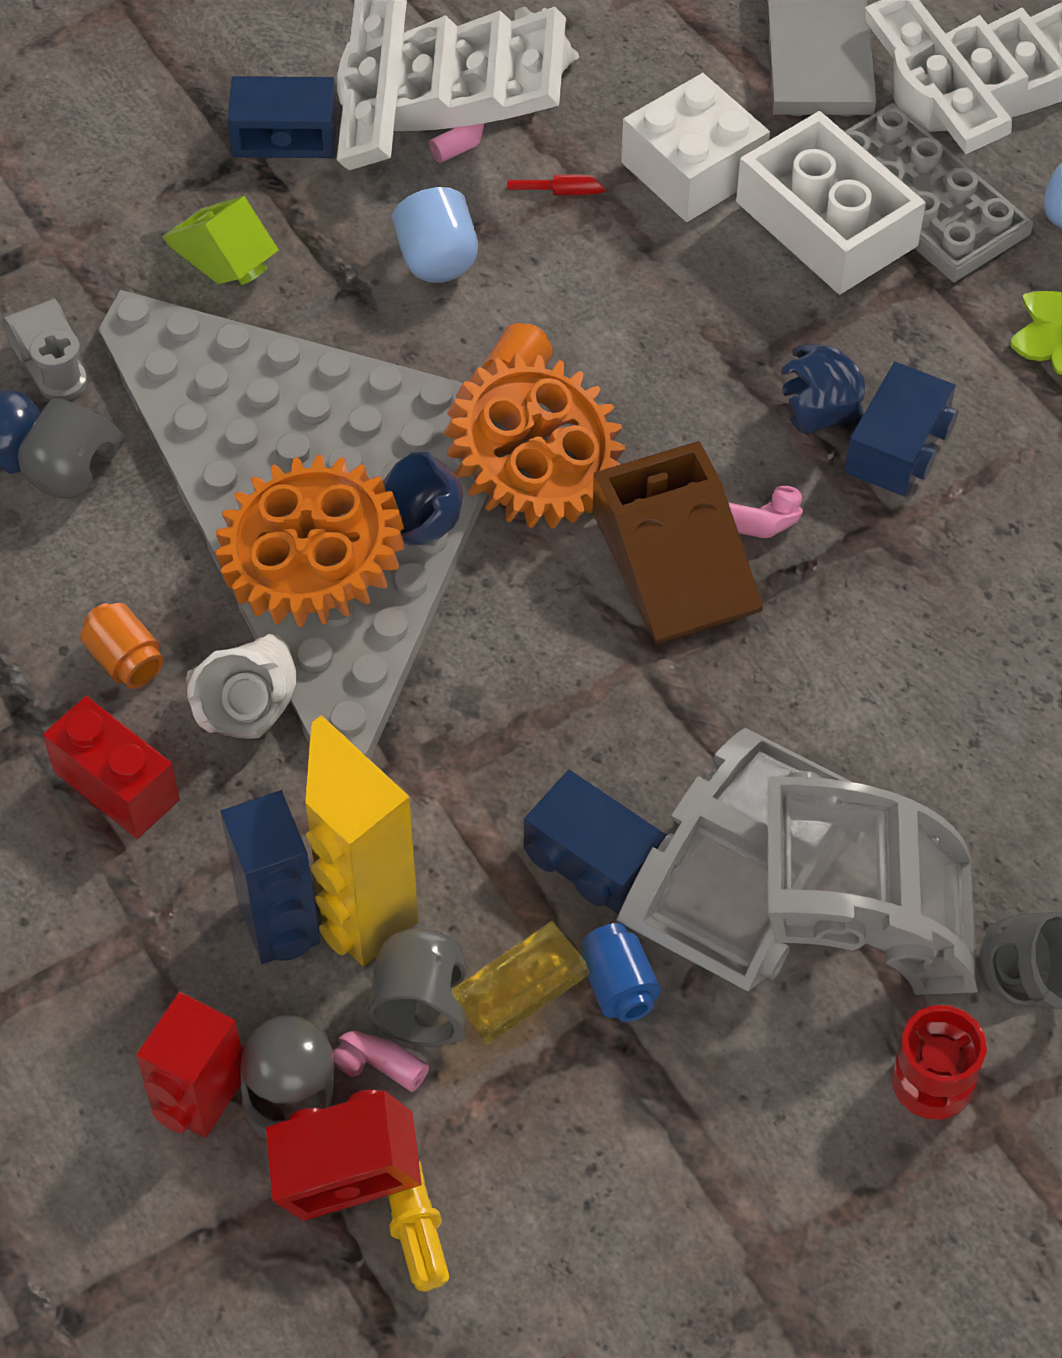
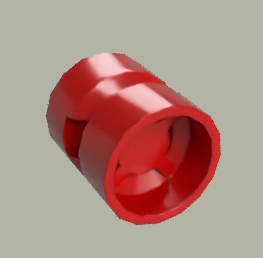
[892,1005,987,1119]

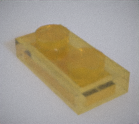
[451,921,590,1046]

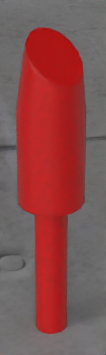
[507,174,607,195]

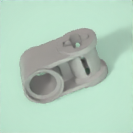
[2,298,88,401]

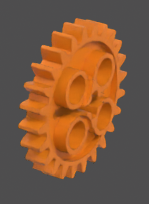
[444,353,625,528]
[215,455,405,627]

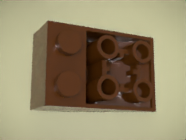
[592,441,763,645]

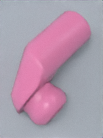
[728,486,803,538]

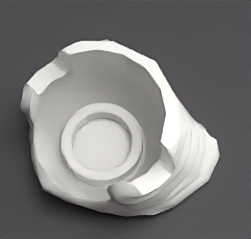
[186,634,296,739]

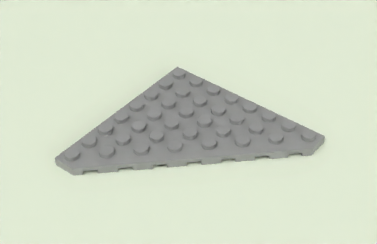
[98,290,506,759]

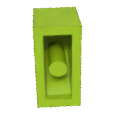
[162,196,279,285]

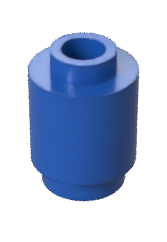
[580,923,661,1022]

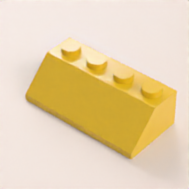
[305,715,419,967]

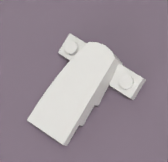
[337,0,566,170]
[865,0,1062,154]

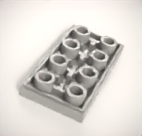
[766,0,876,117]
[844,103,1033,283]

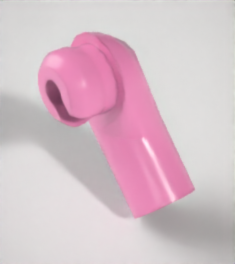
[428,123,484,163]
[333,1030,429,1092]

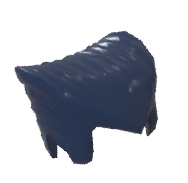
[781,344,866,434]

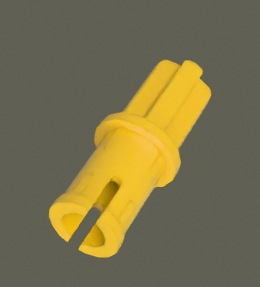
[387,1161,449,1292]

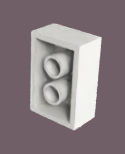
[736,111,926,295]

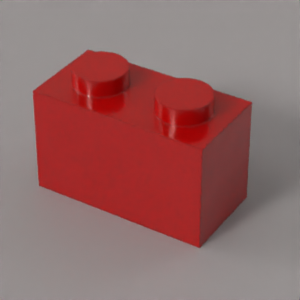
[43,695,180,840]
[136,991,242,1138]
[266,1090,422,1221]

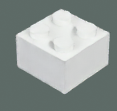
[621,73,770,222]

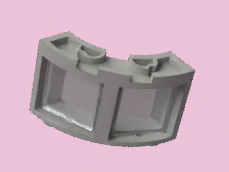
[616,728,864,991]
[767,771,978,995]

